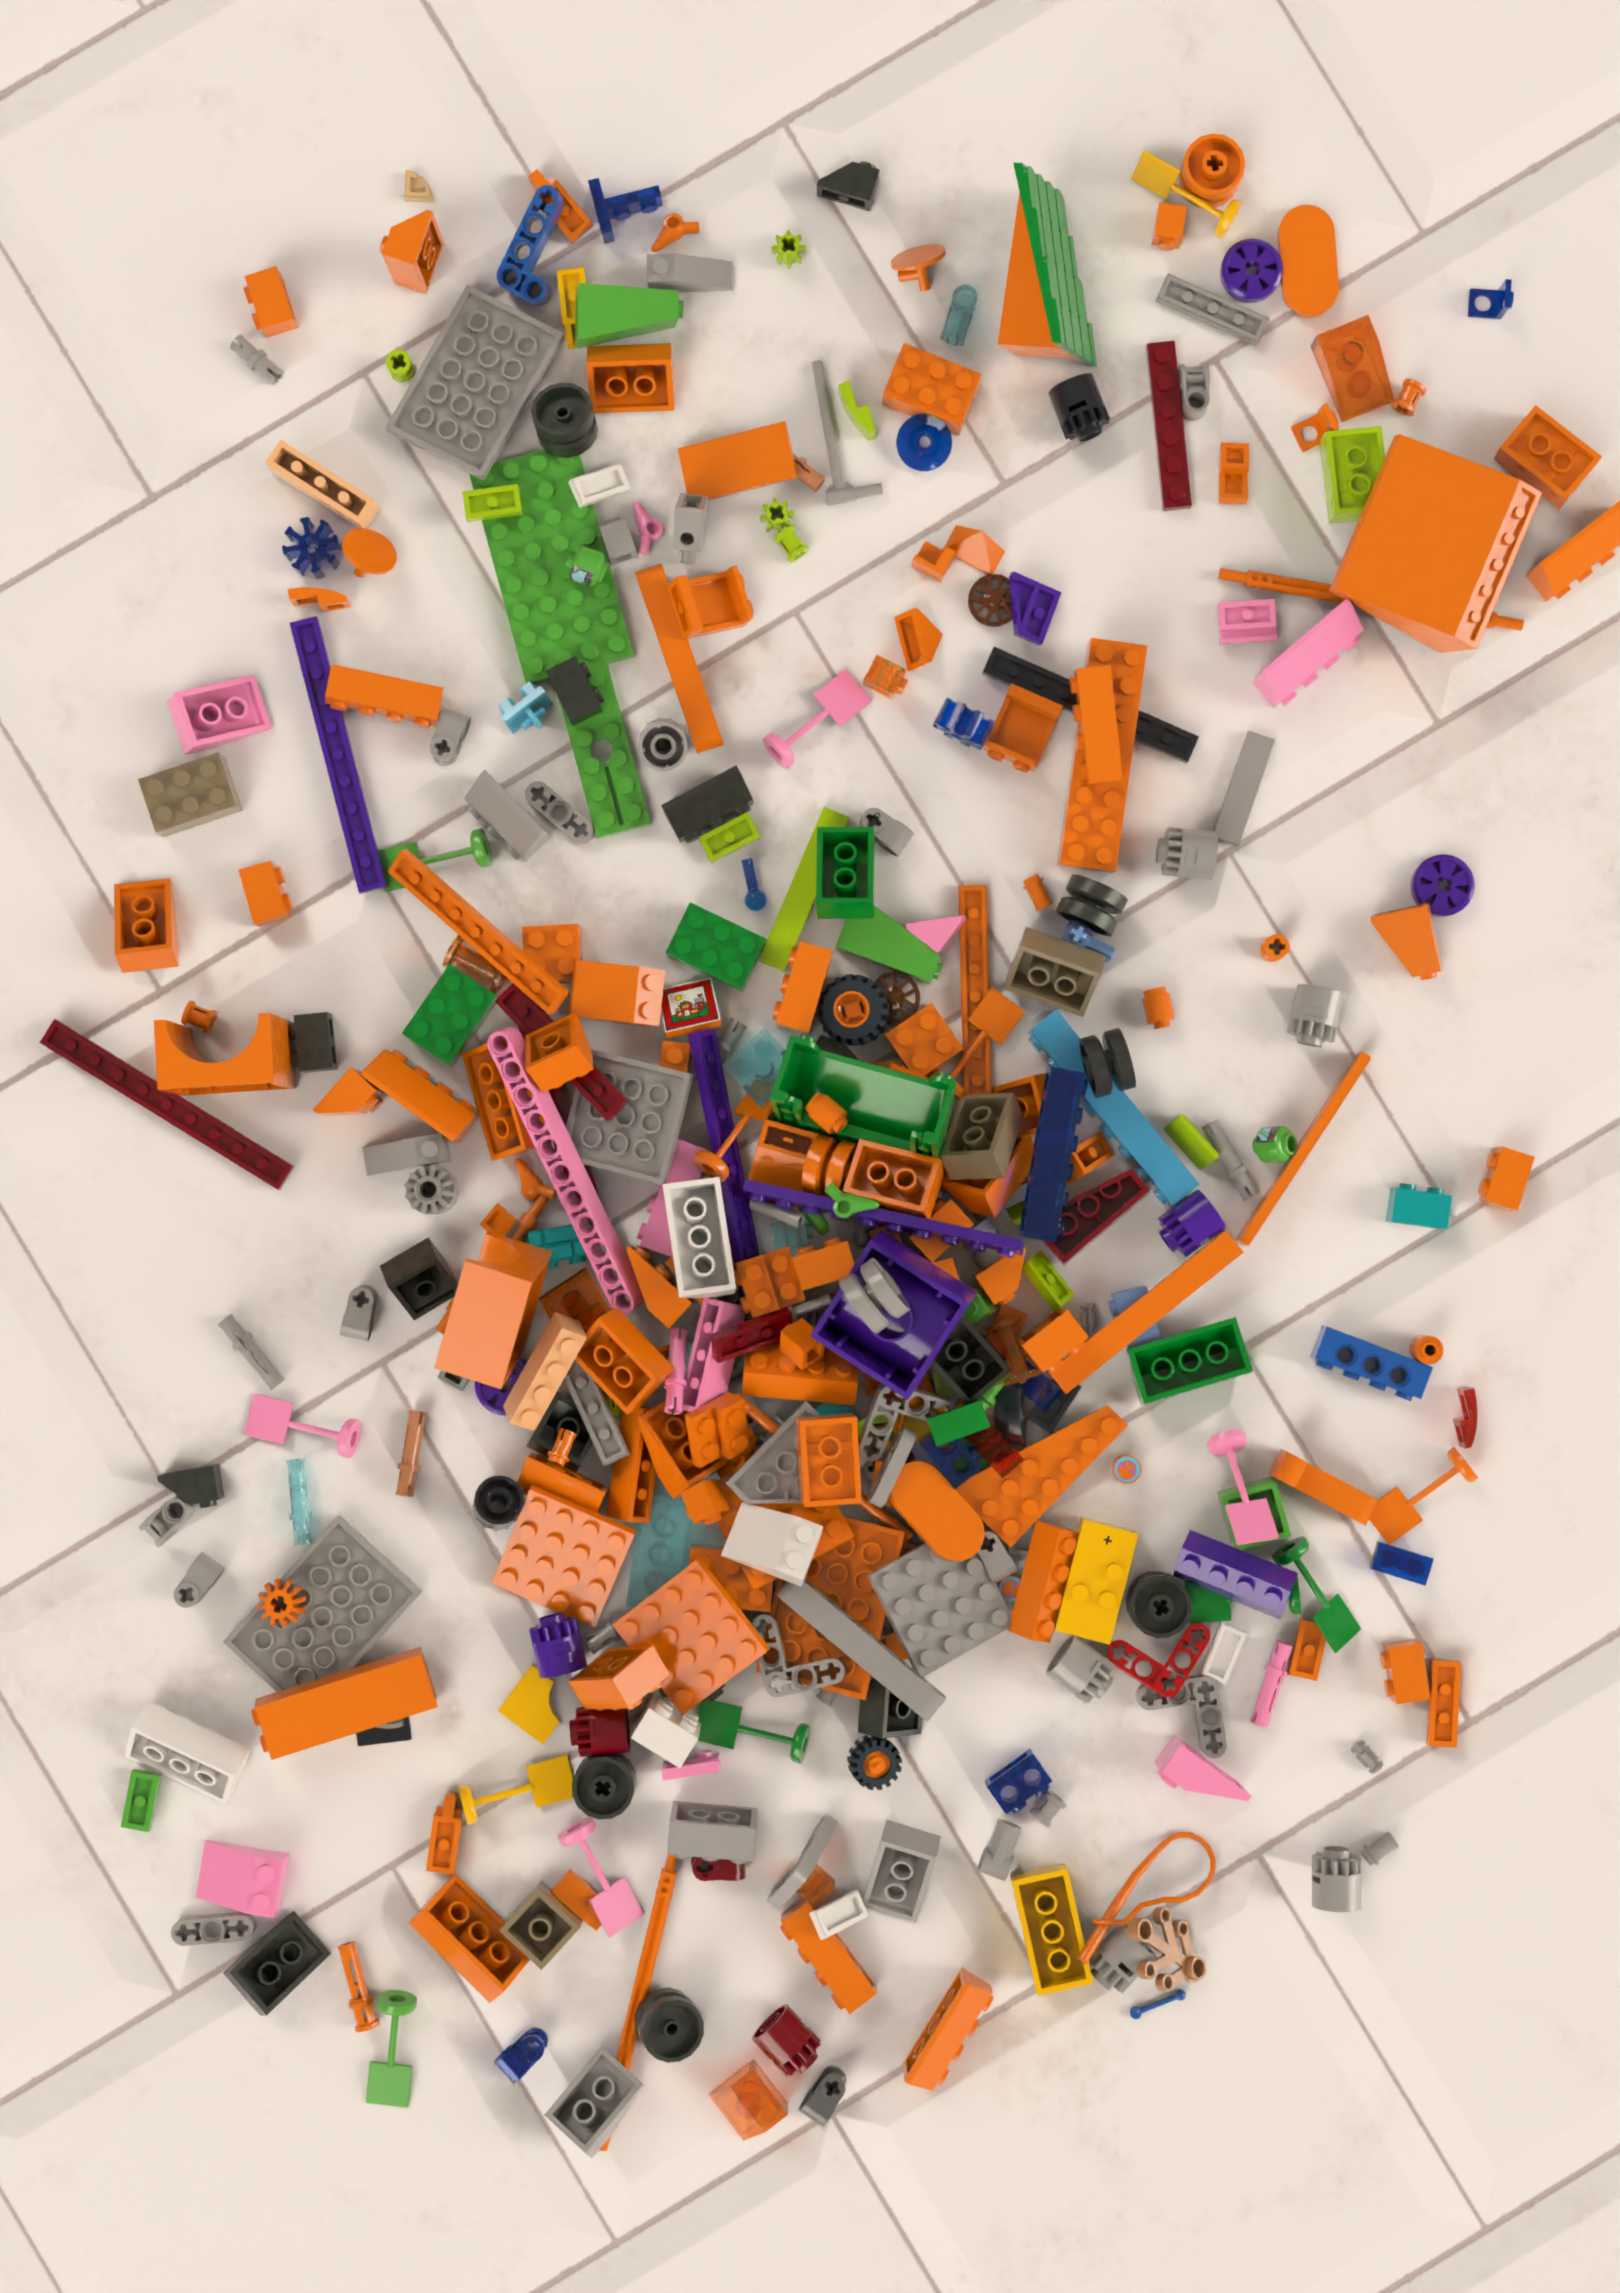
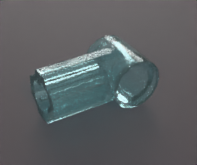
[940,285,977,346]

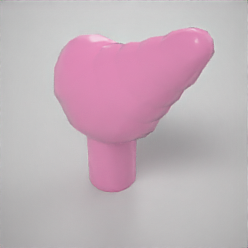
[633,501,664,555]

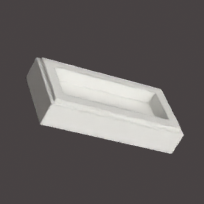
[568,463,631,508]
[1199,1621,1248,1685]
[809,1889,869,1940]

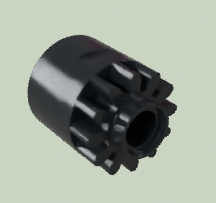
[1048,373,1110,442]
[472,1476,524,1532]

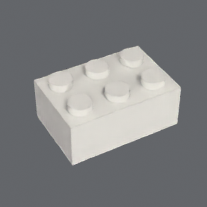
[631,1694,702,1768]

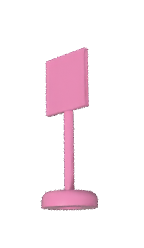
[763,669,872,769]
[244,1394,361,1458]
[1207,1430,1279,1545]
[557,1817,644,1938]

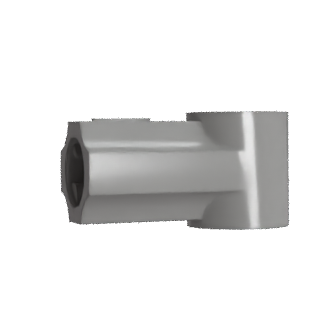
[978,1819,1021,1881]

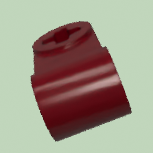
[691,1857,746,1881]

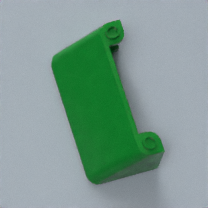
[770,1035,957,1159]

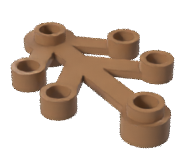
[1127,1907,1207,1992]

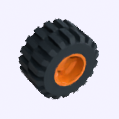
[817,974,891,1046]

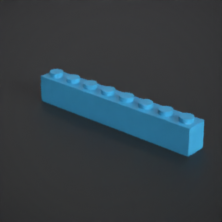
[1028,1009,1199,1206]

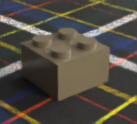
[500,1881,583,1970]

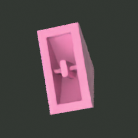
[905,915,966,953]

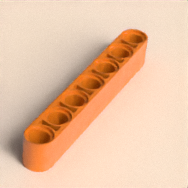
[635,564,724,754]

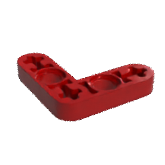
[1106,1623,1210,1698]

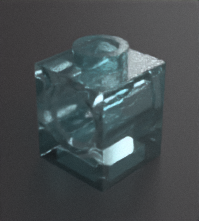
[770,1221,813,1250]

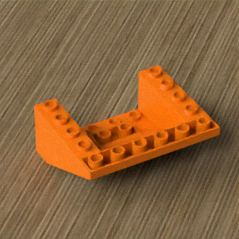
[1329,434,1542,653]

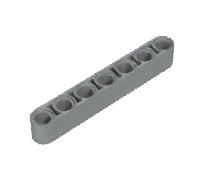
[776,1579,947,1721]

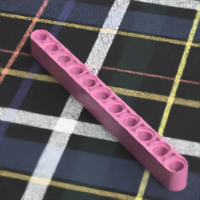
[487,1027,644,1315]

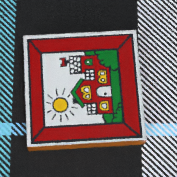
[661,977,722,1039]

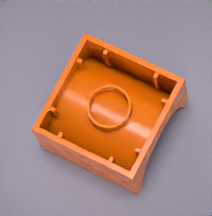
[154,1013,296,1096]
[434,1231,553,1389]

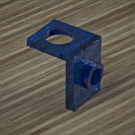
[1467,279,1514,319]

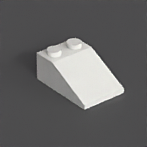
[721,1502,823,1587]

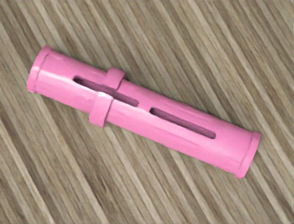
[664,1328,688,1415]
[1250,1640,1293,1727]

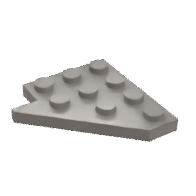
[725,1401,866,1504]

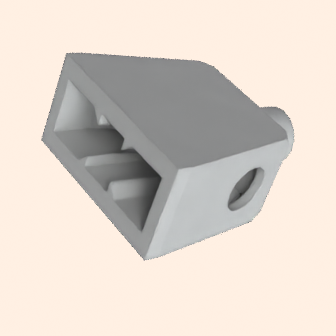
[672,493,708,564]

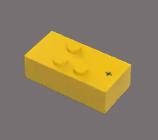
[1054,1516,1139,1645]
[1010,1864,1093,1996]

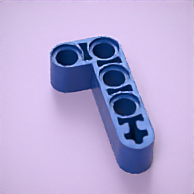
[496,185,564,306]

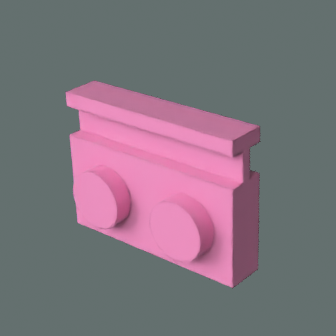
[1217,599,1277,645]
[661,1750,721,1781]

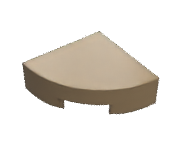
[404,170,433,202]

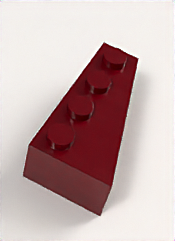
[1027,1169,1150,1266]

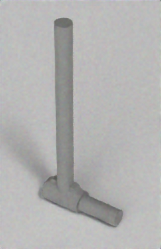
[812,360,883,506]

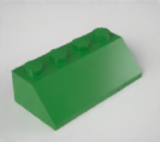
[1127,1317,1253,1406]

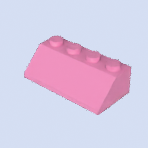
[1252,598,1364,708]

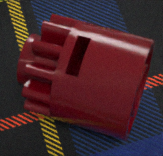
[569,1707,630,1757]
[752,2004,821,2077]

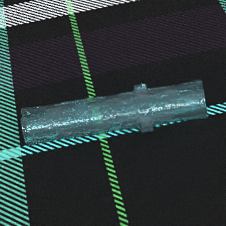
[286,1458,312,1545]

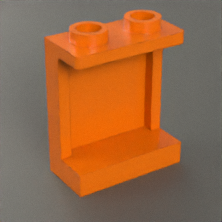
[667,566,753,640]
[983,684,1063,773]

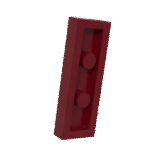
[710,1307,793,1363]

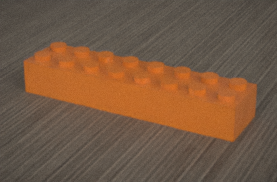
[1057,638,1148,873]

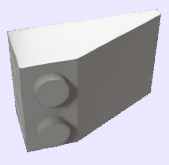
[863,1820,941,1923]
[545,2046,644,2158]

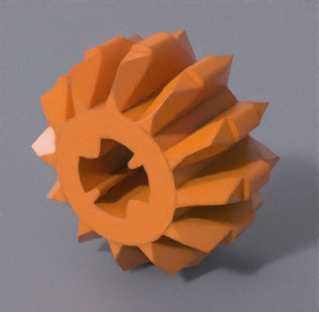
[257,1578,306,1627]

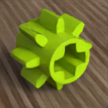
[771,230,806,269]
[760,498,794,533]

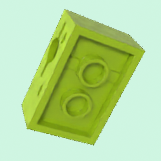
[1319,426,1385,524]

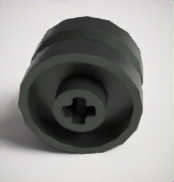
[531,383,598,458]
[1055,874,1128,937]
[1079,1028,1136,1098]
[1125,1571,1192,1638]
[572,1753,637,1819]
[634,1987,704,2063]

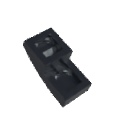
[993,1387,1027,1445]

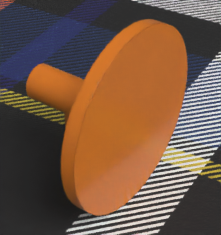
[891,244,946,292]
[342,528,397,577]

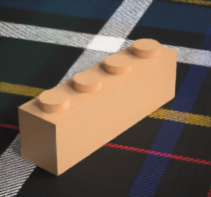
[265,440,380,529]
[503,1312,587,1431]

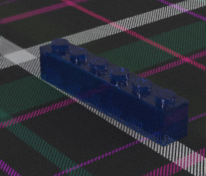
[1018,1067,1088,1243]

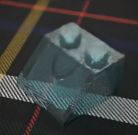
[722,1027,785,1108]

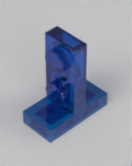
[588,178,663,244]

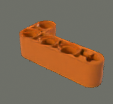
[1268,1449,1378,1525]

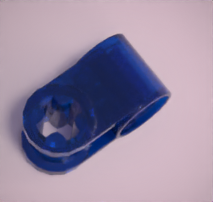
[494,2027,548,2084]

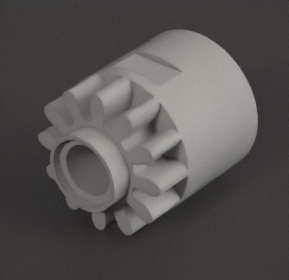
[639,717,688,771]
[1156,827,1218,880]
[1287,984,1345,1048]
[404,1166,459,1214]
[1046,1635,1114,1704]
[1312,1846,1362,1912]
[1089,1924,1157,1993]

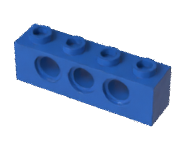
[1310,1325,1433,1401]

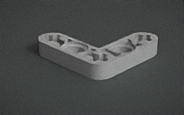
[858,1383,955,1462]
[752,1614,847,1697]
[1135,1675,1227,1758]
[767,1813,838,1910]

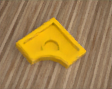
[498,1664,561,1744]

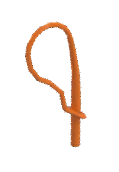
[1077,1832,1216,1965]

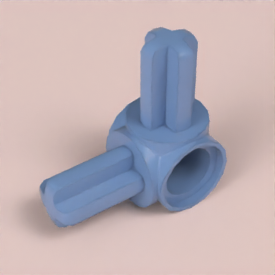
[1061,920,1115,963]

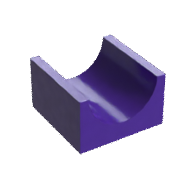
[810,1231,978,1400]

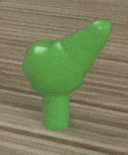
[825,1183,880,1219]

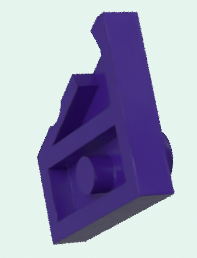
[1009,571,1062,646]

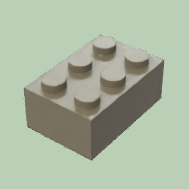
[138,752,243,837]
[1003,927,1106,1017]
[940,1093,1024,1180]

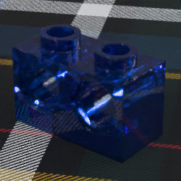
[918,1430,982,1489]
[985,1748,1052,1814]

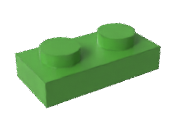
[121,1769,162,1832]

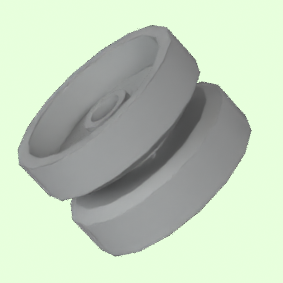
[839,1257,910,1334]

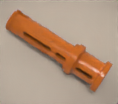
[338,1941,380,2032]

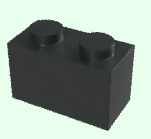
[546,656,604,726]
[290,1012,337,1073]

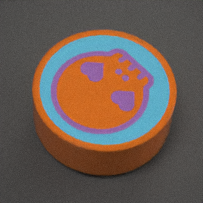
[1112,1455,1141,1484]
[997,1574,1021,1604]

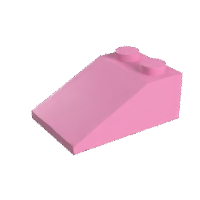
[167,675,272,755]
[1155,1735,1251,1801]
[196,1840,290,1918]

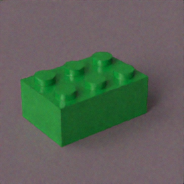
[816,827,875,919]
[665,902,767,992]
[402,964,499,1067]

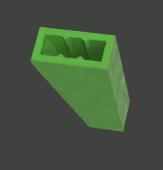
[575,283,684,348]
[835,906,943,984]

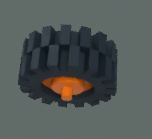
[847,1735,902,1790]

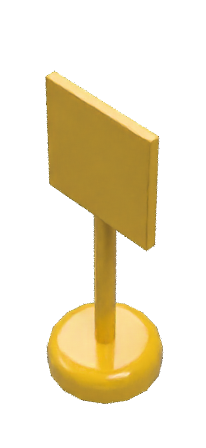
[1131,150,1242,239]
[458,1755,573,1825]

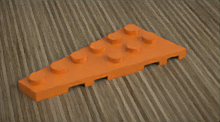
[952,1405,1128,1548]

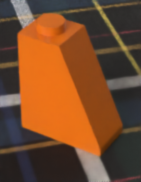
[1370,902,1443,980]

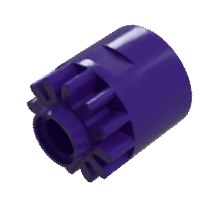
[1158,1190,1226,1257]
[529,1612,587,1678]

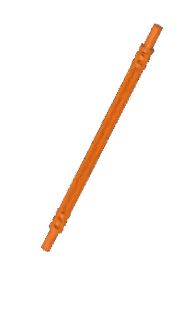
[1218,568,1524,631]
[600,1854,678,2151]

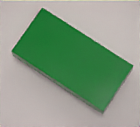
[927,1399,990,1446]

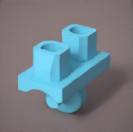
[499,681,553,734]

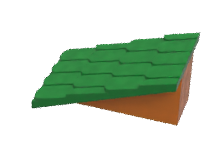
[998,162,1097,366]

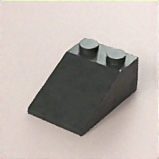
[931,1315,1012,1404]
[223,1911,331,2016]

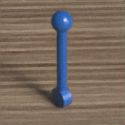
[1130,1989,1186,2019]

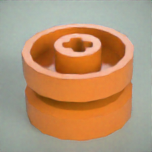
[1179,133,1245,208]
[802,1134,858,1198]

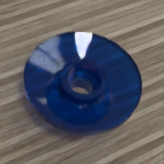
[896,414,952,471]

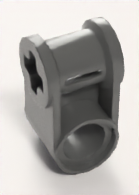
[799,2066,846,2126]

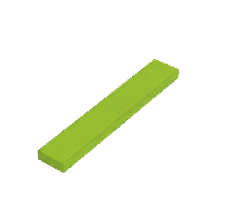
[759,807,850,972]

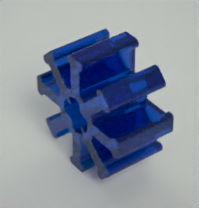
[282,517,342,579]
[933,698,995,750]

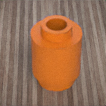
[1142,986,1175,1029]
[805,1092,848,1134]
[1409,1335,1443,1364]

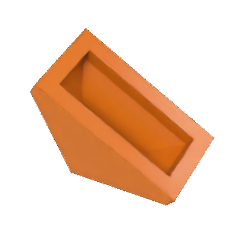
[943,525,1005,575]
[894,608,943,671]

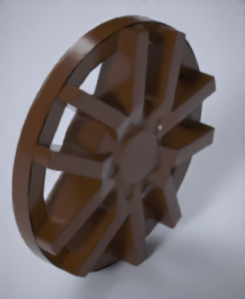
[968,574,1013,627]
[874,972,920,1025]

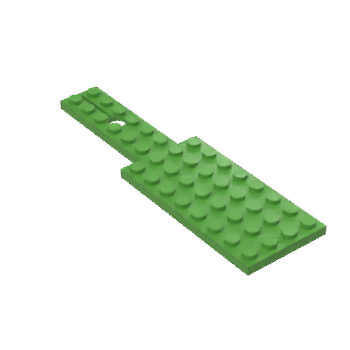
[469,449,651,839]

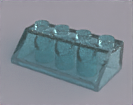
[626,1494,694,1607]

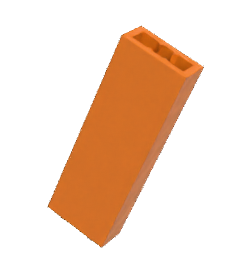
[251,1646,438,1760]

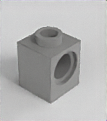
[599,518,638,565]

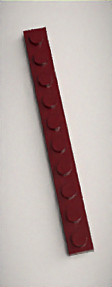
[39,1019,295,1190]

